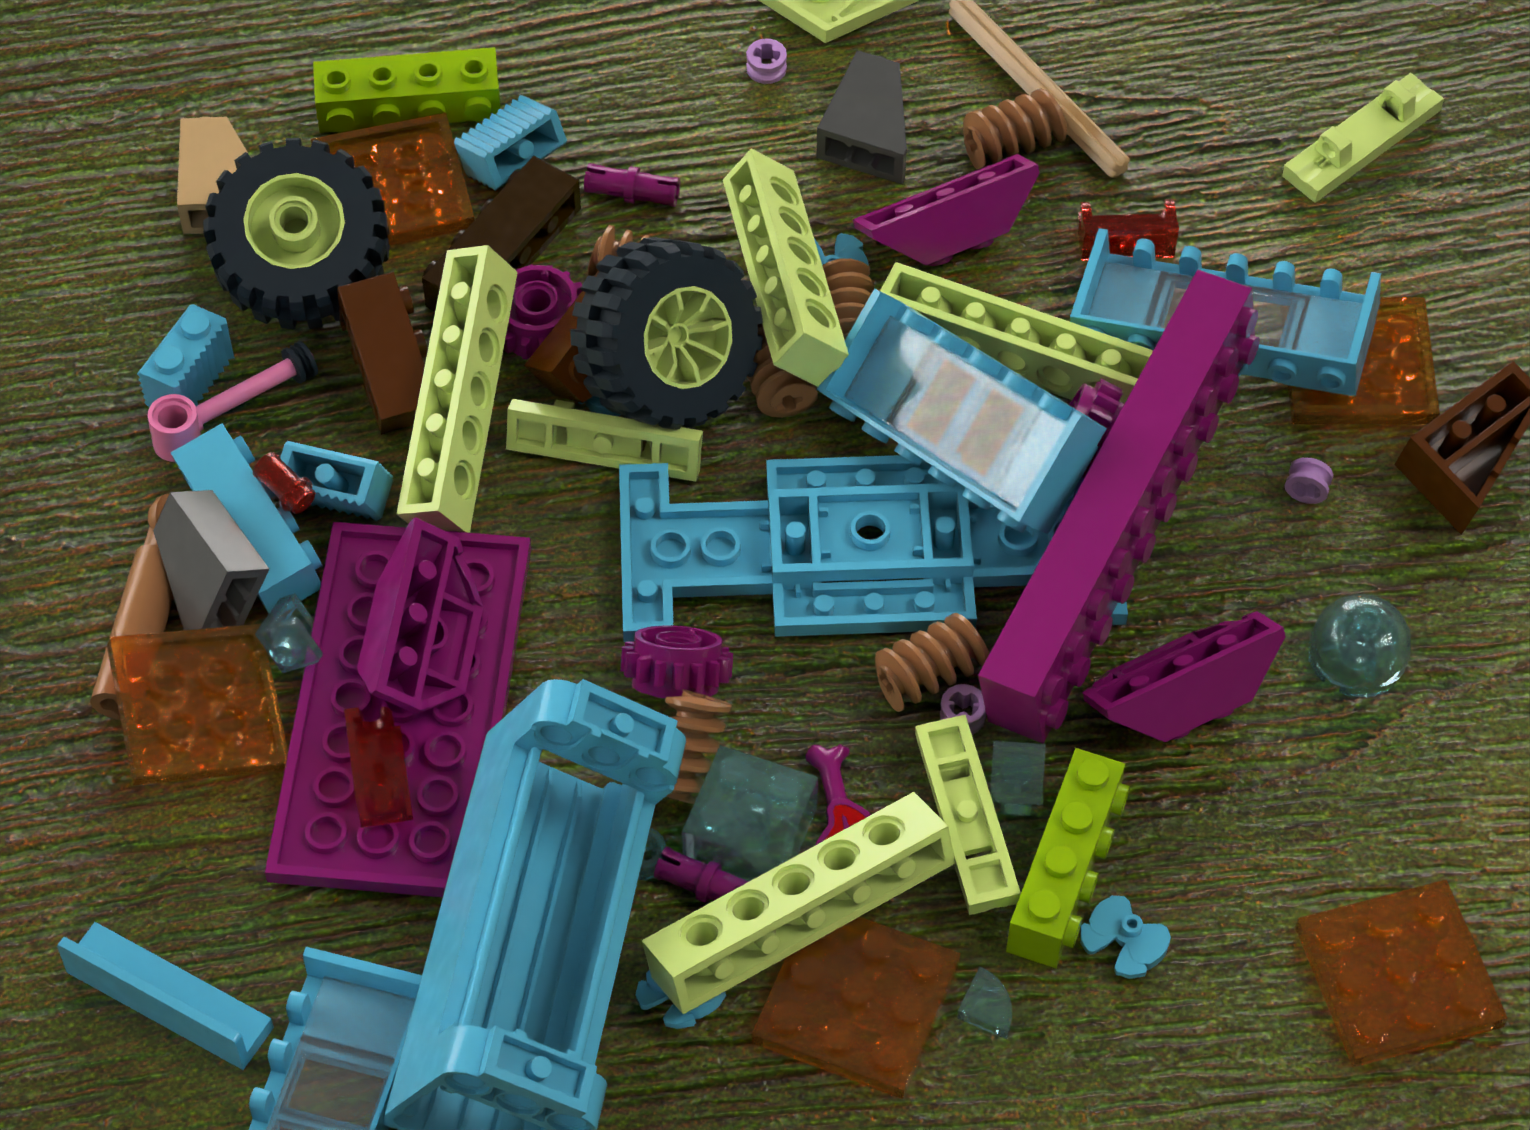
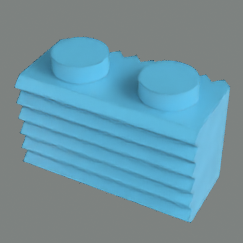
[454,95,567,191]
[137,304,234,407]
[273,441,393,521]

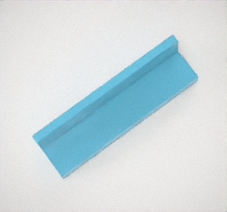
[57,922,274,1070]

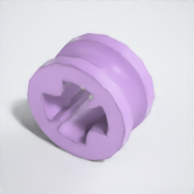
[746,39,787,84]
[1285,457,1334,504]
[940,684,986,734]

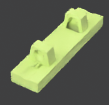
[1282,73,1444,203]
[506,399,703,482]
[915,714,1021,915]

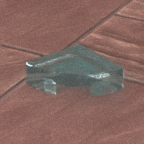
[957,967,1012,1040]

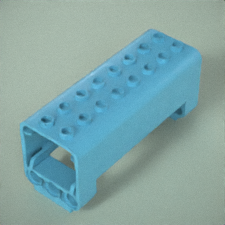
[384,679,686,1130]

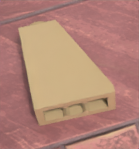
[177,116,248,234]

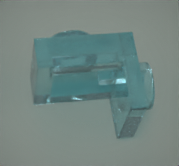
[255,593,323,673]
[990,741,1046,816]

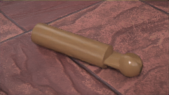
[90,493,174,720]

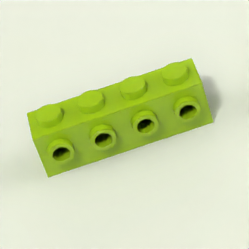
[313,47,501,133]
[1006,748,1130,969]

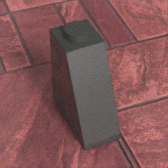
[816,50,907,184]
[153,490,269,648]

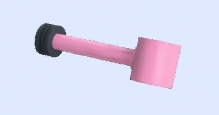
[147,341,318,462]

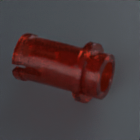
[253,452,316,514]

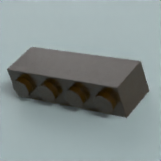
[422,155,581,312]

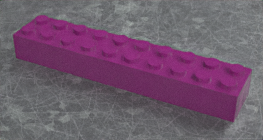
[978,269,1260,744]

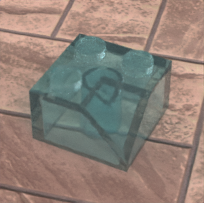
[682,745,818,881]

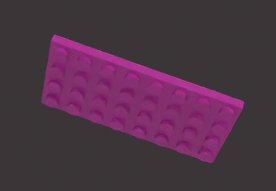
[265,522,532,897]

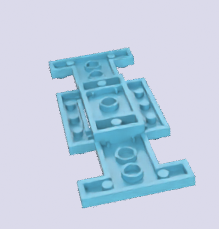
[619,453,1128,642]

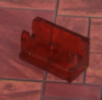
[1077,199,1179,261]
[344,706,413,828]

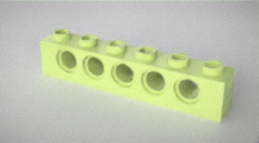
[723,148,849,387]
[396,245,518,533]
[880,262,1153,403]
[641,792,955,1014]

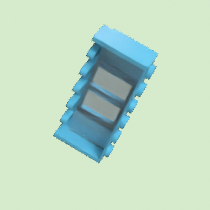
[1070,228,1381,396]
[817,288,1107,534]
[249,947,422,1130]

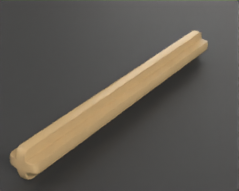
[949,0,1130,178]

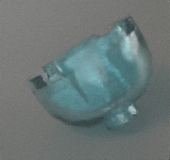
[1308,594,1411,697]

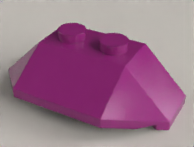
[852,154,1040,266]
[357,517,484,714]
[1082,611,1286,742]

